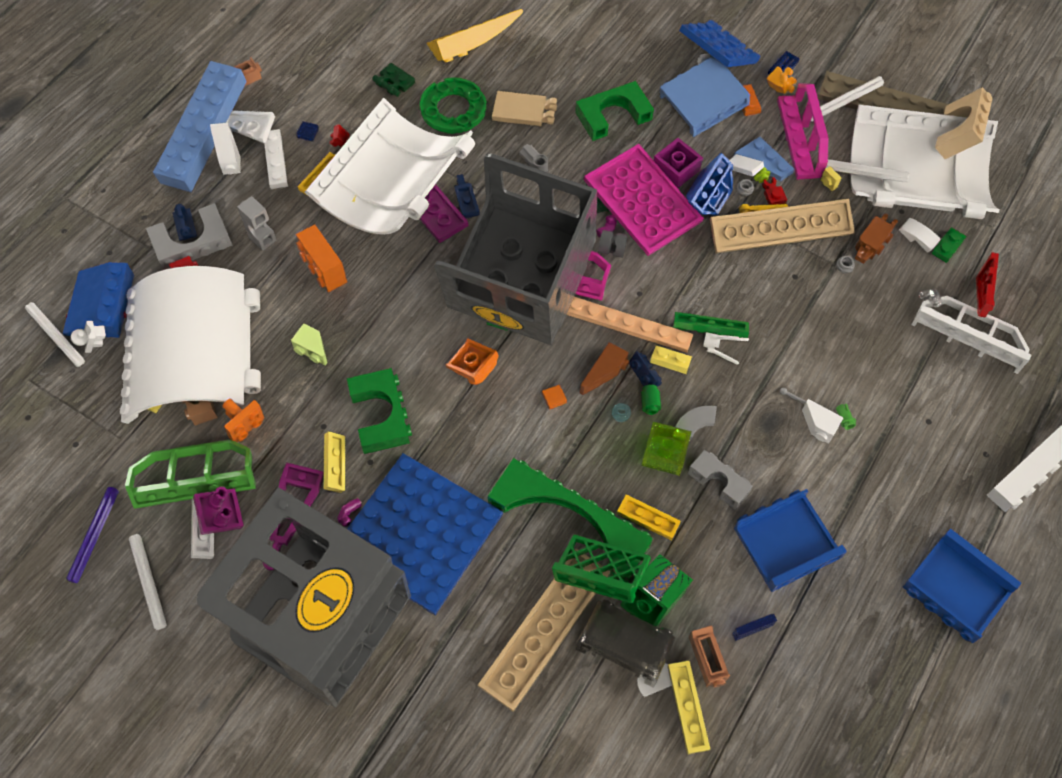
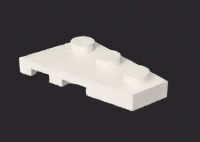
[226,111,275,143]

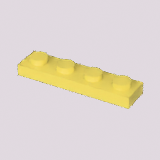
[667,661,710,755]

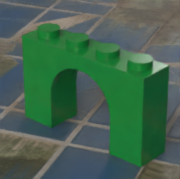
[575,81,654,141]
[346,368,412,454]

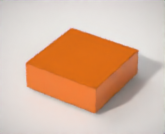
[542,384,567,410]

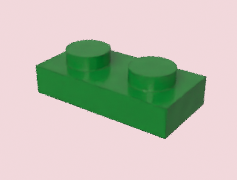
[931,227,967,263]

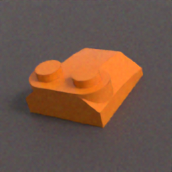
[446,338,499,385]

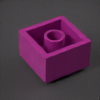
[654,138,703,188]

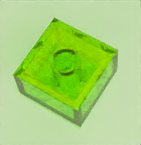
[641,422,692,476]

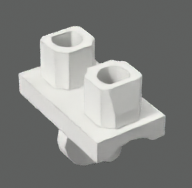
[71,321,106,353]

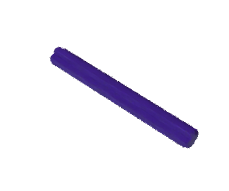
[66,487,119,583]

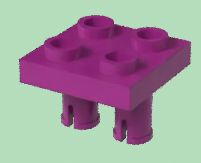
[193,487,244,535]

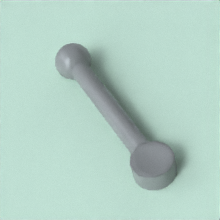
[780,387,807,404]

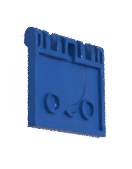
[679,20,760,67]

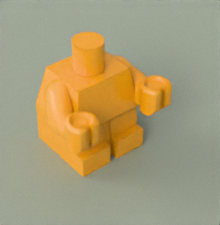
[766,66,797,94]

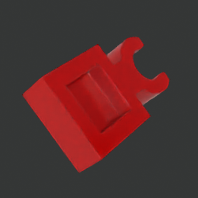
[762,177,787,205]

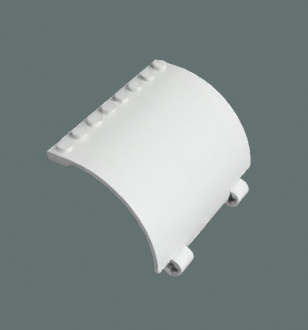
[304,98,475,234]
[850,105,1000,219]
[120,266,261,424]

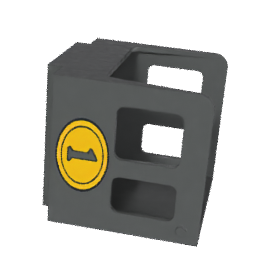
[434,154,597,346]
[197,487,411,708]

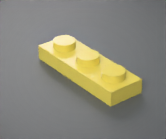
[324,432,345,493]

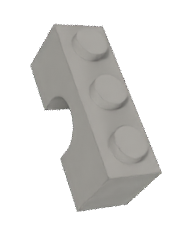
[237,196,277,251]
[688,450,753,510]

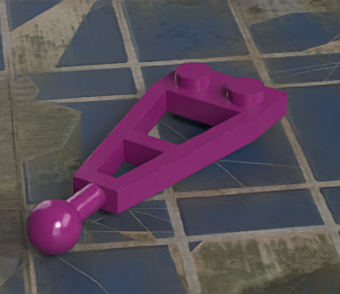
[263,462,324,570]

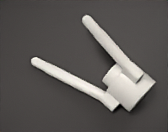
[703,332,749,365]

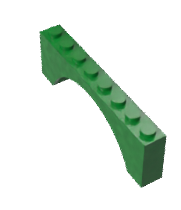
[487,458,653,583]

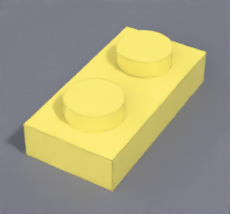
[650,346,692,374]

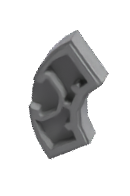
[673,406,717,440]

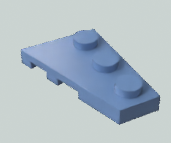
[734,137,794,181]

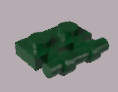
[372,63,415,97]

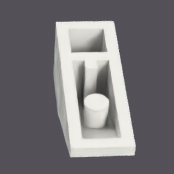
[210,123,241,175]

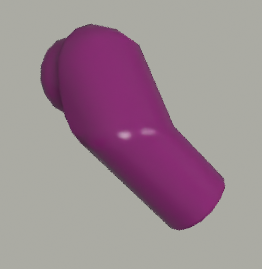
[596,215,617,238]
[337,498,362,527]

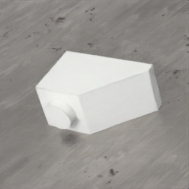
[802,399,843,444]

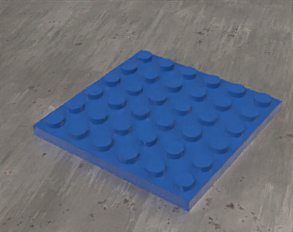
[348,453,503,615]

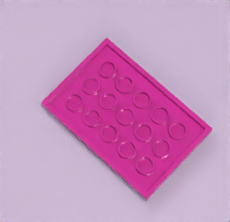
[584,144,704,256]

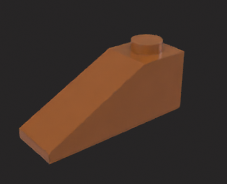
[580,342,630,395]

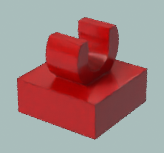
[329,124,350,148]

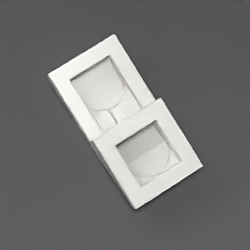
[899,218,941,253]

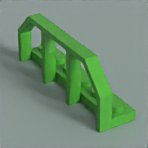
[125,439,256,509]

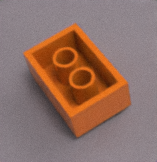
[296,224,347,293]

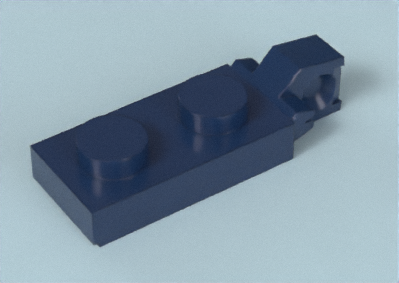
[454,174,480,219]

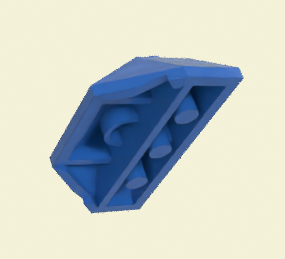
[686,153,733,216]

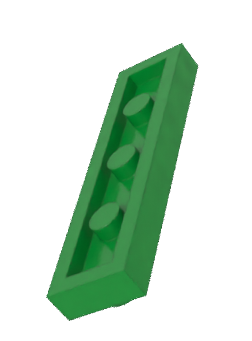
[673,312,749,338]

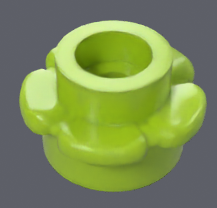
[754,167,770,183]

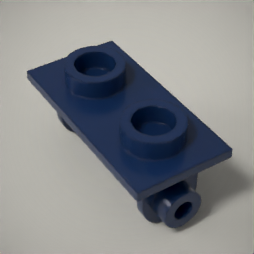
[172,204,197,241]
[629,351,662,387]

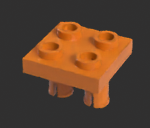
[222,398,264,442]

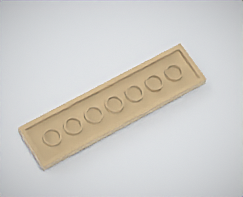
[710,199,855,254]
[478,549,610,712]

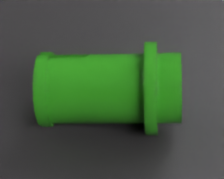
[836,404,856,430]

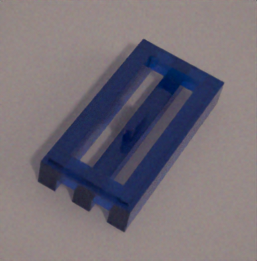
[768,51,800,75]
[732,614,777,641]

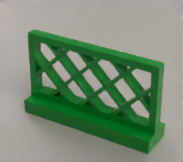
[552,534,651,604]

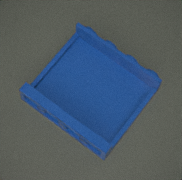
[734,489,847,592]
[903,529,1022,643]

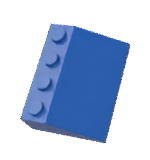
[63,262,134,338]

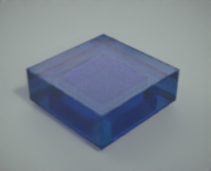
[296,121,319,141]

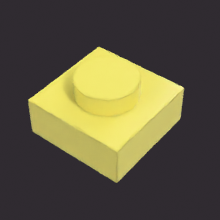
[821,166,841,191]

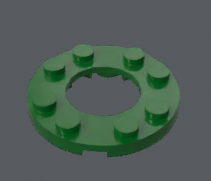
[420,78,486,134]

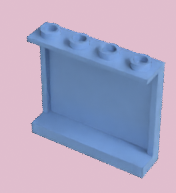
[660,57,750,137]

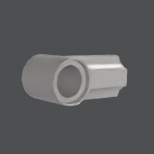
[519,144,548,173]

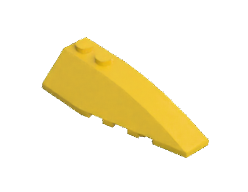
[427,9,523,63]

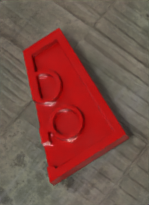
[976,252,999,318]

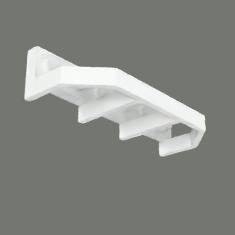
[911,296,1031,374]

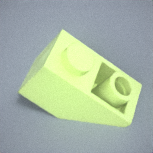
[291,324,327,366]

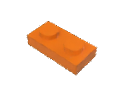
[742,84,762,116]

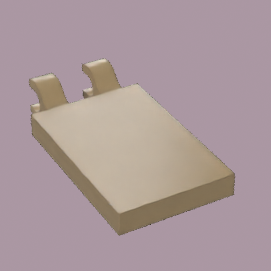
[492,91,557,126]

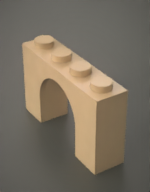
[935,87,992,159]

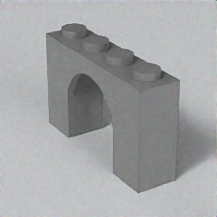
[146,203,232,270]

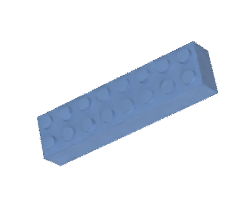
[153,61,247,192]

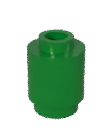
[641,385,661,415]

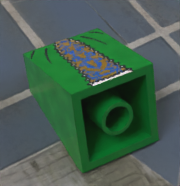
[620,554,693,632]

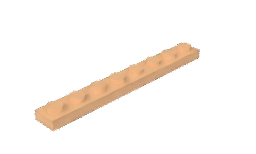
[567,297,693,353]

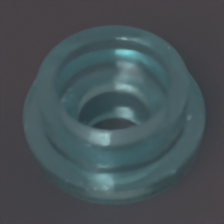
[612,403,631,422]

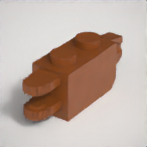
[854,213,898,264]

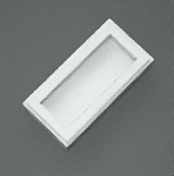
[729,154,764,176]

